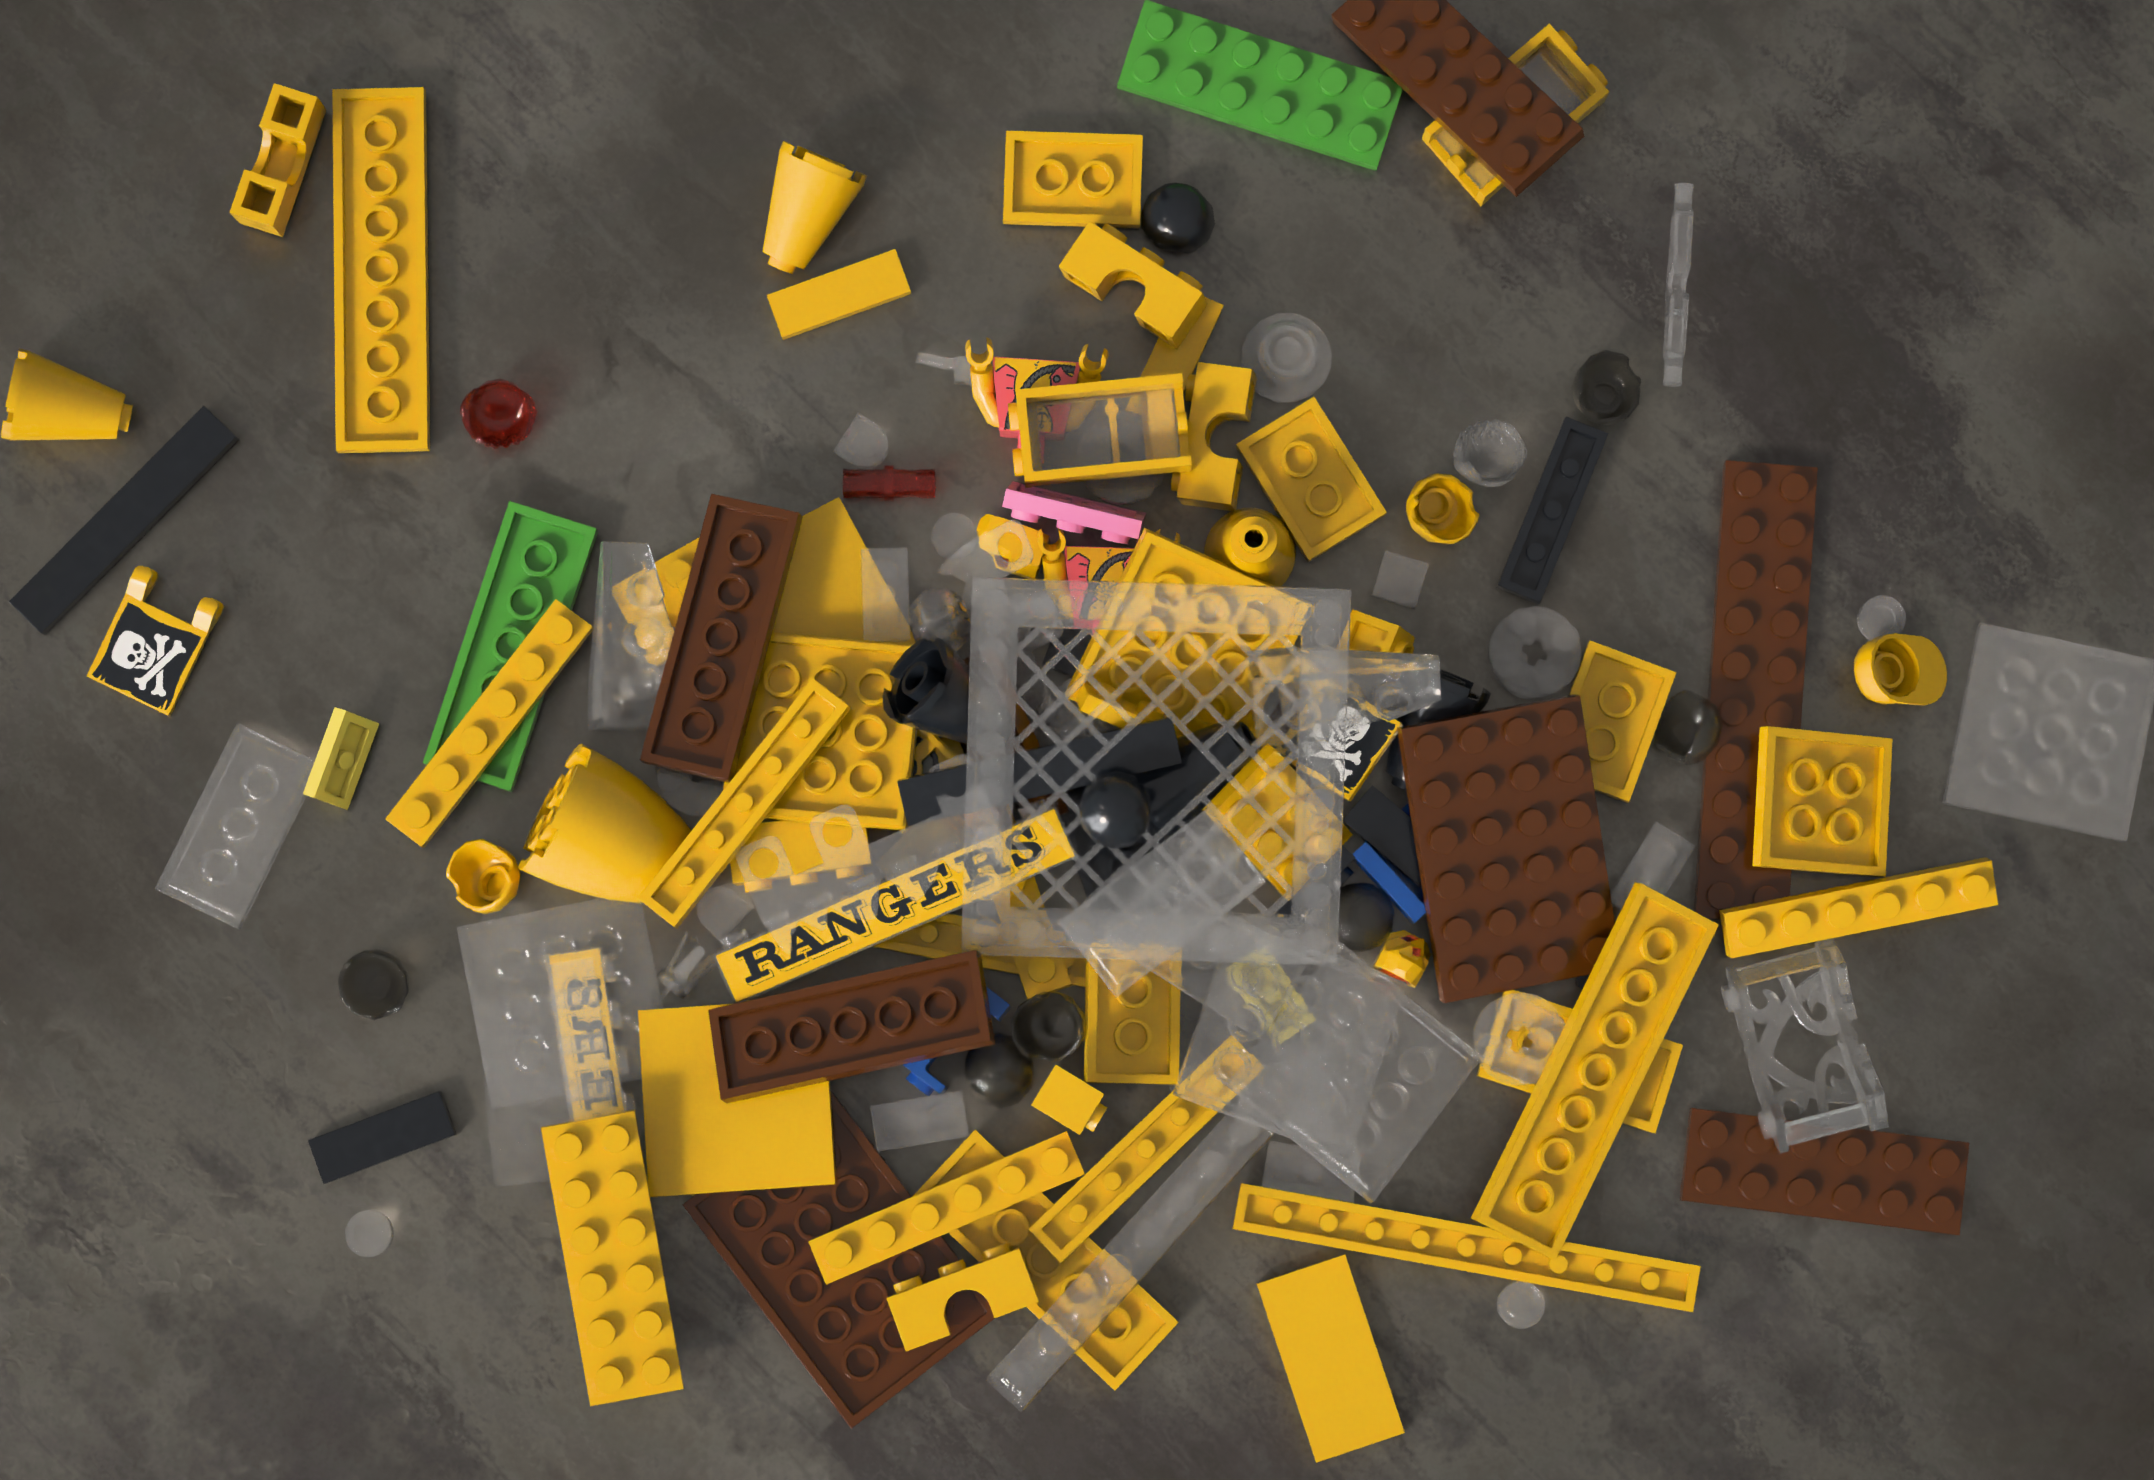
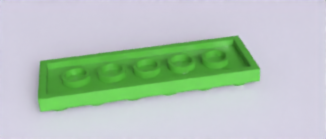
[1117,0,1403,171]
[423,501,598,792]

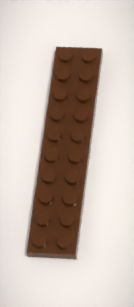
[1694,460,1818,920]

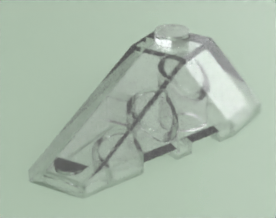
[588,541,675,731]
[1247,647,1441,757]

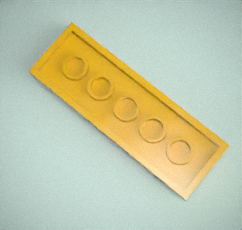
[541,1110,684,1406]
[912,1129,1179,1391]

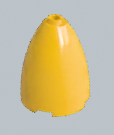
[518,744,692,903]

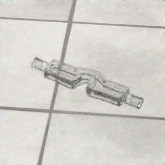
[1663,183,1694,387]

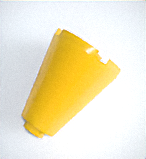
[762,141,867,274]
[1,348,133,441]
[1204,508,1296,588]

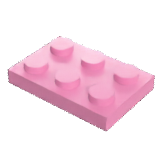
[1002,481,1146,544]

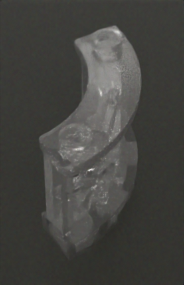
[1721,938,1889,1153]

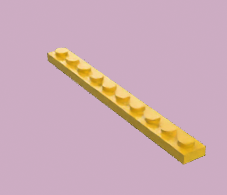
[1232,1183,1701,1312]

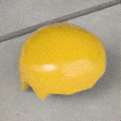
[1406,473,1479,544]
[446,839,521,914]

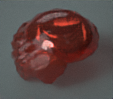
[460,379,537,449]

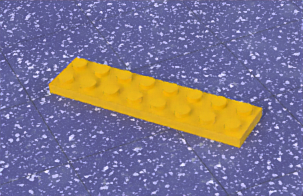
[332,87,430,453]
[1471,882,1719,1261]

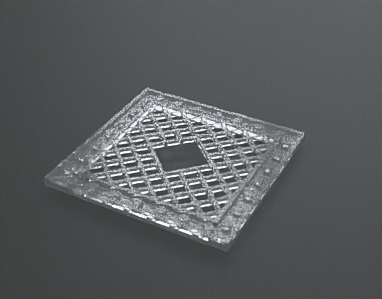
[961,577,1351,965]

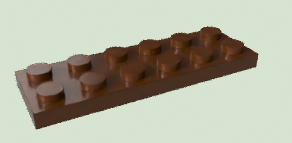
[1331,0,1585,197]
[640,494,803,783]
[708,950,995,1103]
[1680,1108,1970,1235]

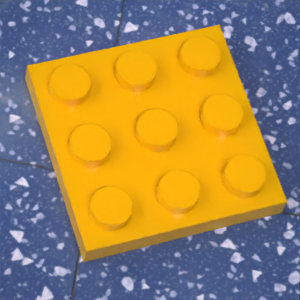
[1752,726,1893,877]

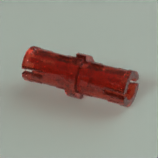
[843,465,936,502]

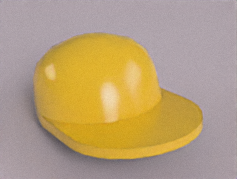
[1854,633,1947,706]

